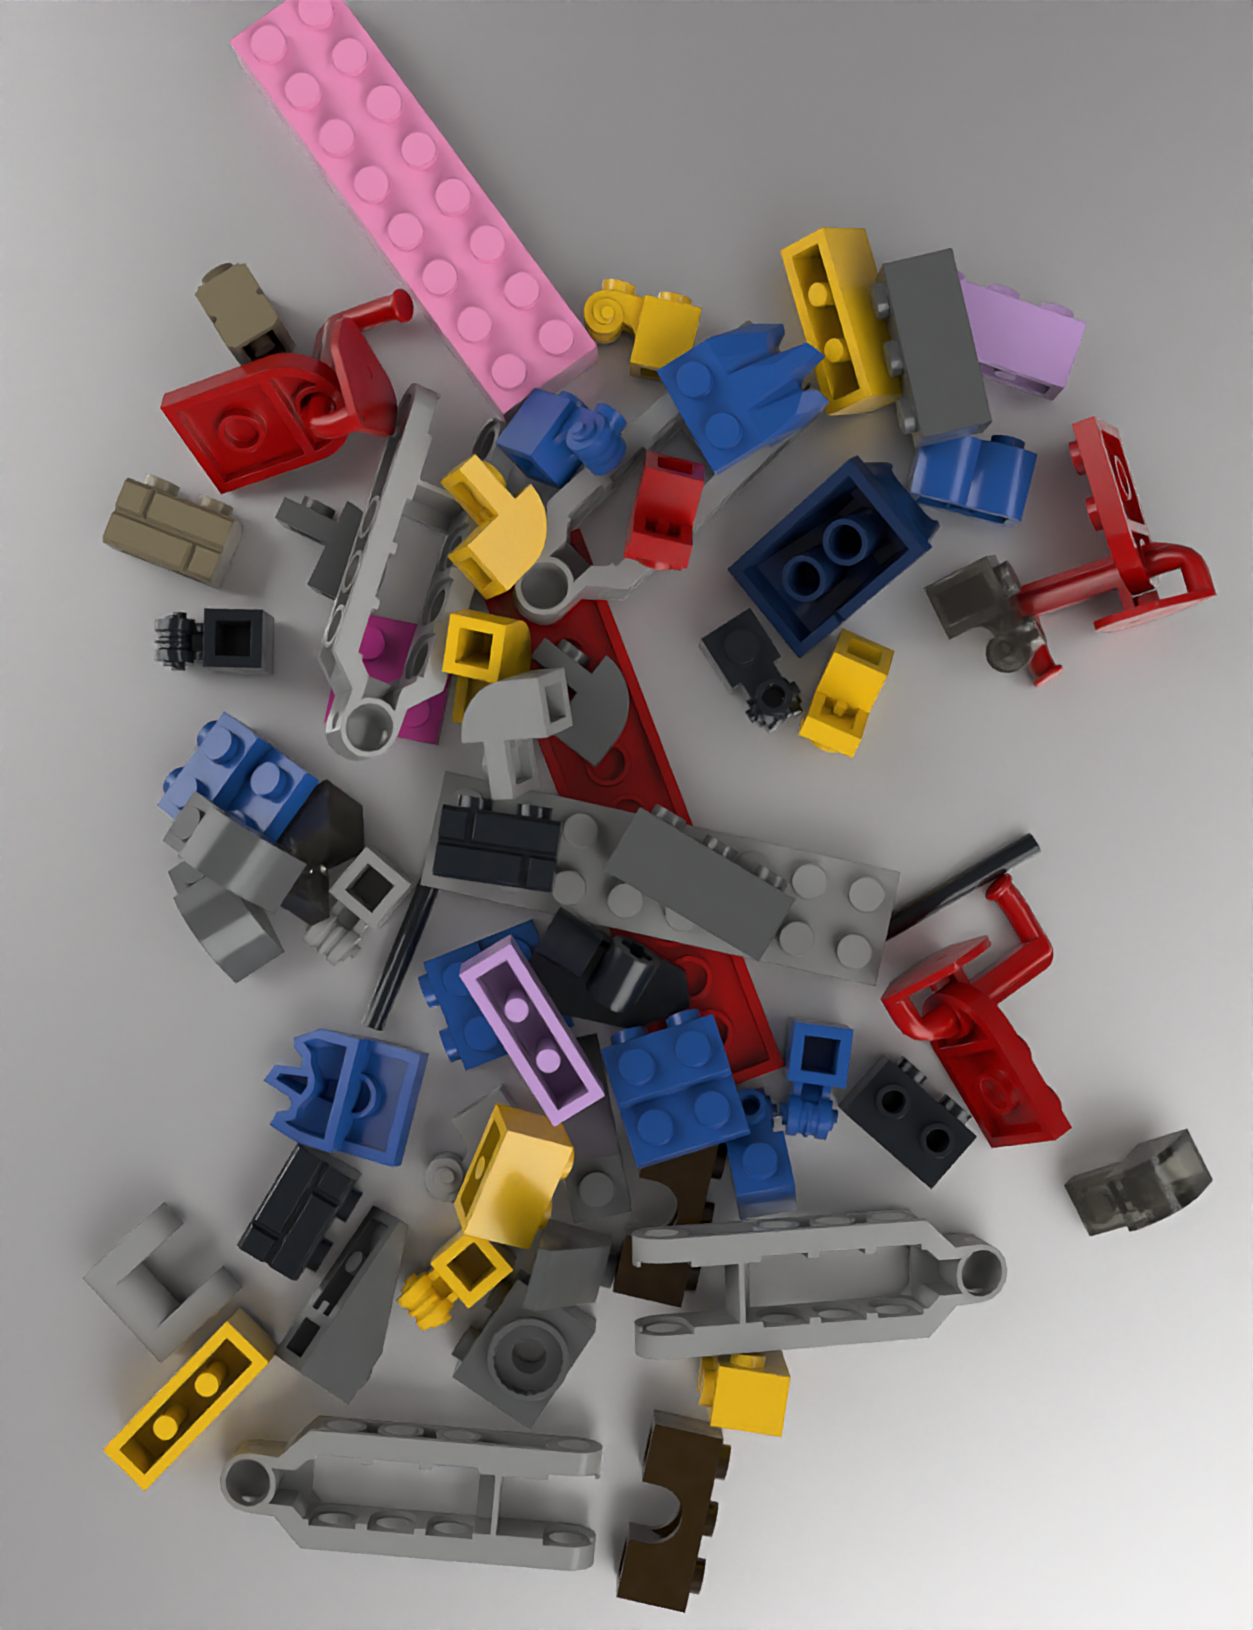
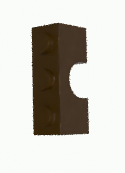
[613,1144,727,1308]
[616,1409,731,1613]

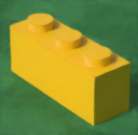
[780,227,903,416]
[103,1307,279,1491]

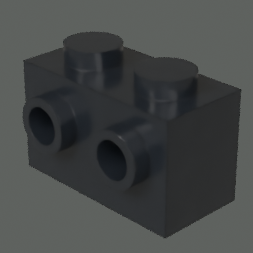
[837,1054,977,1189]

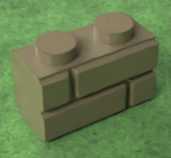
[195,263,296,366]
[102,474,244,590]

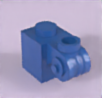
[495,388,627,490]
[779,1017,854,1140]
[726,1087,797,1220]

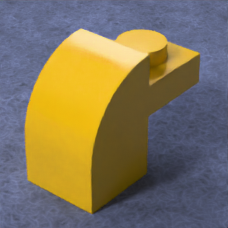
[439,454,547,600]
[442,609,531,724]
[798,628,895,758]

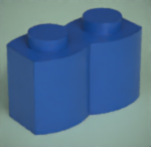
[906,435,1038,527]

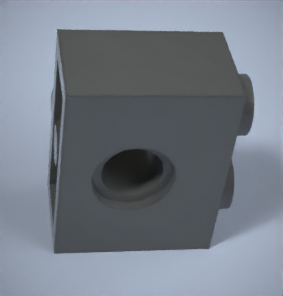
[451,1268,596,1429]

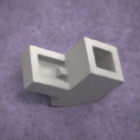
[461,667,573,801]

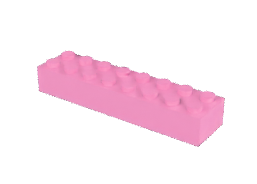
[230,0,598,424]

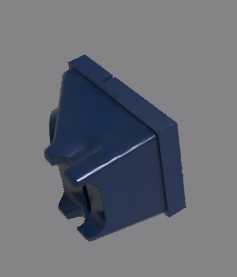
[727,455,940,659]

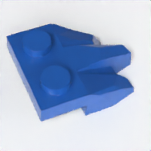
[657,324,830,475]
[263,1029,429,1167]

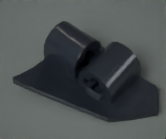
[528,907,691,1028]

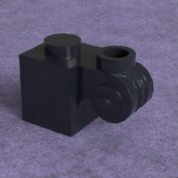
[154,608,274,675]
[699,608,803,734]

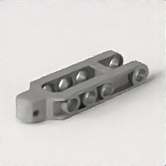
[512,320,826,625]
[317,383,513,761]
[632,1209,1007,1360]
[220,1415,603,1571]

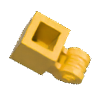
[584,279,702,383]
[396,1229,517,1332]

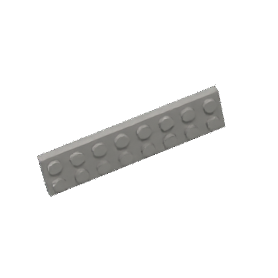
[420,771,900,986]

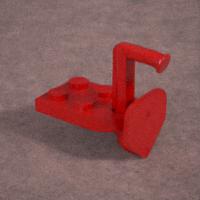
[160,288,414,494]
[1009,416,1217,688]
[880,873,1072,1148]

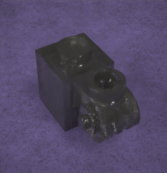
[924,555,1048,673]

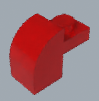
[623,450,705,571]

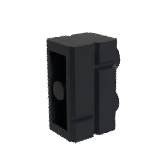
[433,795,563,893]
[237,1143,363,1281]

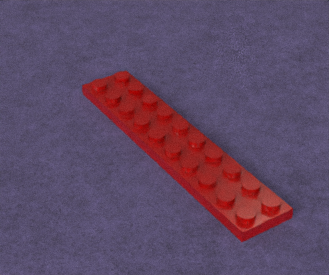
[483,528,785,1085]

